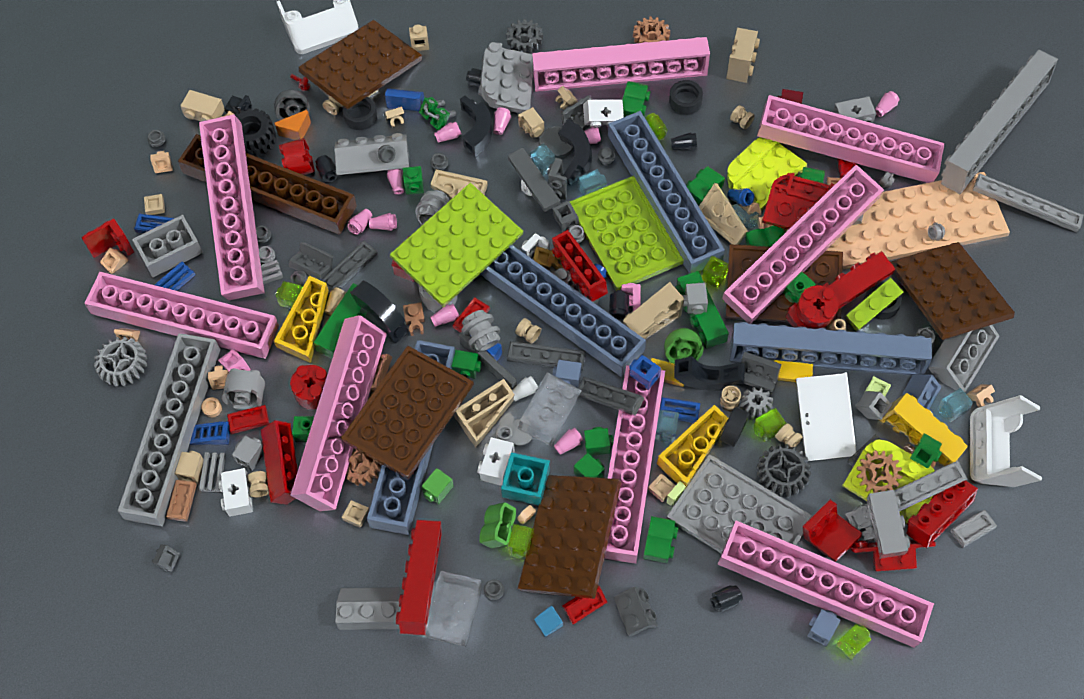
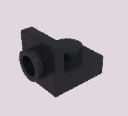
[224,95,252,115]

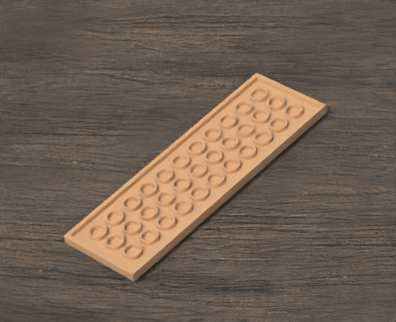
[783,172,1010,270]

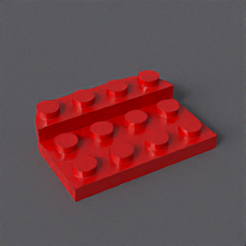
[762,173,835,230]

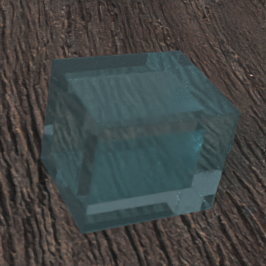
[530,143,555,175]
[578,169,607,196]
[938,388,973,422]
[655,410,679,443]

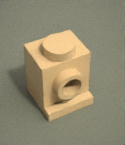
[409,25,429,51]
[518,107,544,138]

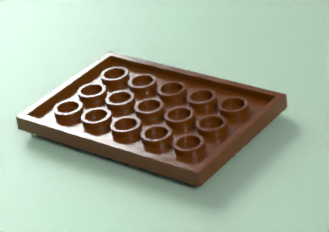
[299,20,422,109]
[890,242,1015,340]
[725,244,843,326]
[341,346,474,479]
[518,475,622,599]

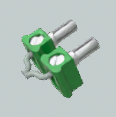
[419,97,457,130]

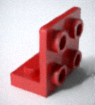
[81,218,135,258]
[803,499,862,562]

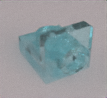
[732,204,759,230]

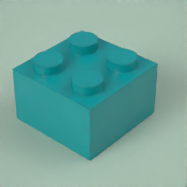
[501,452,550,506]

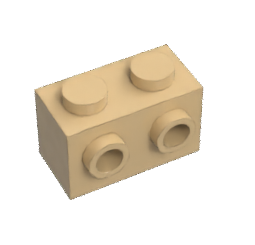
[180,90,225,122]

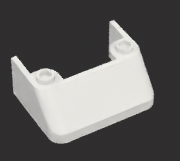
[276,0,359,54]
[970,395,1042,487]

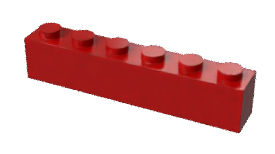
[786,251,895,329]
[396,520,442,635]

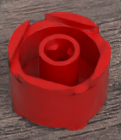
[279,138,315,175]
[796,285,839,329]
[290,365,327,410]

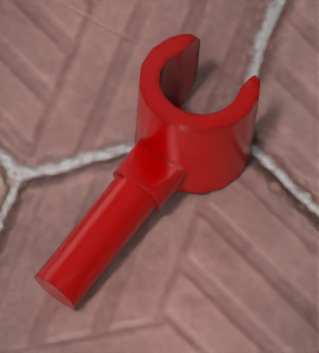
[290,74,311,91]

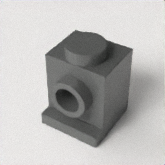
[552,201,579,232]

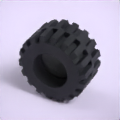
[235,108,276,157]

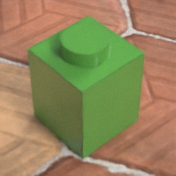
[422,468,454,504]

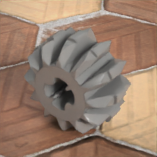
[740,387,773,421]

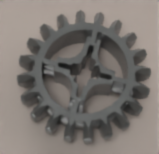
[756,444,811,497]

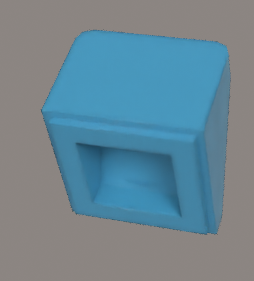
[534,606,563,637]

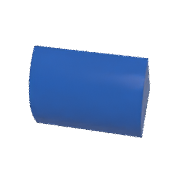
[385,89,424,111]

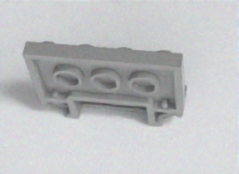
[478,42,533,114]

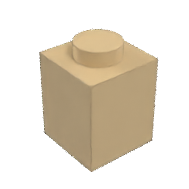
[175,451,204,484]

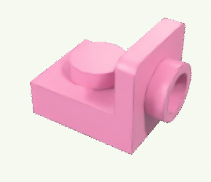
[621,283,641,311]
[218,349,251,373]

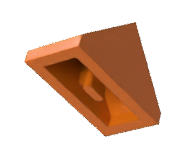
[274,110,311,140]

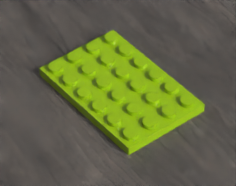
[570,175,684,291]
[390,183,523,307]

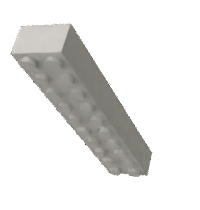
[941,50,1058,194]
[118,333,220,527]

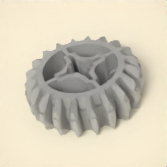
[94,336,148,387]

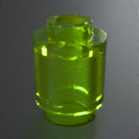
[645,113,668,140]

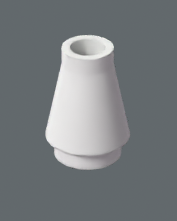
[512,376,539,402]

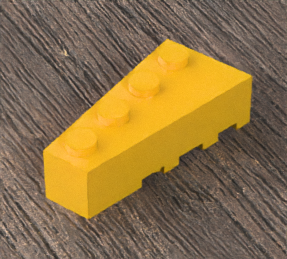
[274,276,329,363]
[879,393,968,467]
[656,405,729,489]

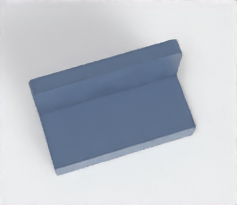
[901,374,941,409]

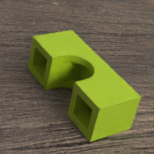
[844,278,903,332]

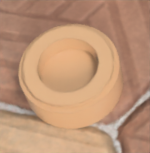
[201,397,222,418]
[517,505,536,524]

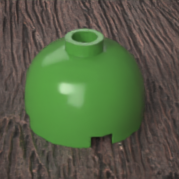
[664,328,704,364]

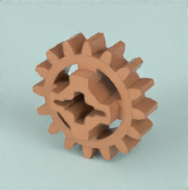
[633,16,670,43]
[346,450,382,486]
[856,451,902,493]

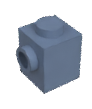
[552,360,582,389]
[808,610,841,647]

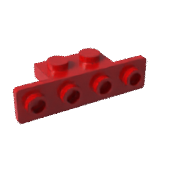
[850,539,936,571]

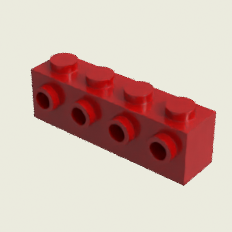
[552,230,608,302]
[261,420,298,505]
[906,480,978,548]

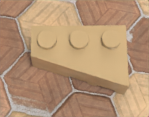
[726,28,760,83]
[623,282,684,339]
[454,379,515,448]

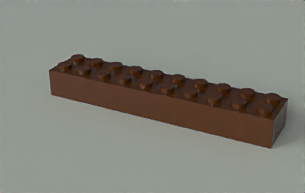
[178,134,357,235]

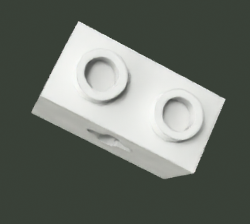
[583,100,623,128]
[477,437,514,486]
[219,468,253,517]

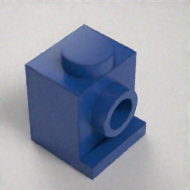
[629,355,661,390]

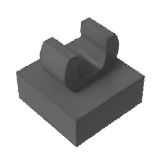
[152,544,180,572]

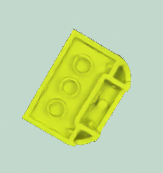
[727,137,807,211]
[842,440,935,525]

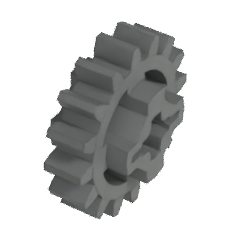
[506,19,543,53]

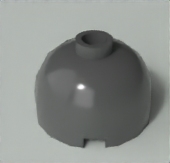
[274,89,310,120]

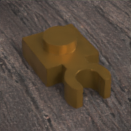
[533,246,563,270]

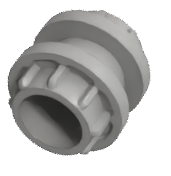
[415,190,450,225]
[462,310,501,352]

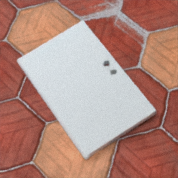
[796,372,857,461]

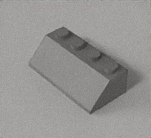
[334,133,409,175]
[928,325,999,394]
[335,587,404,630]

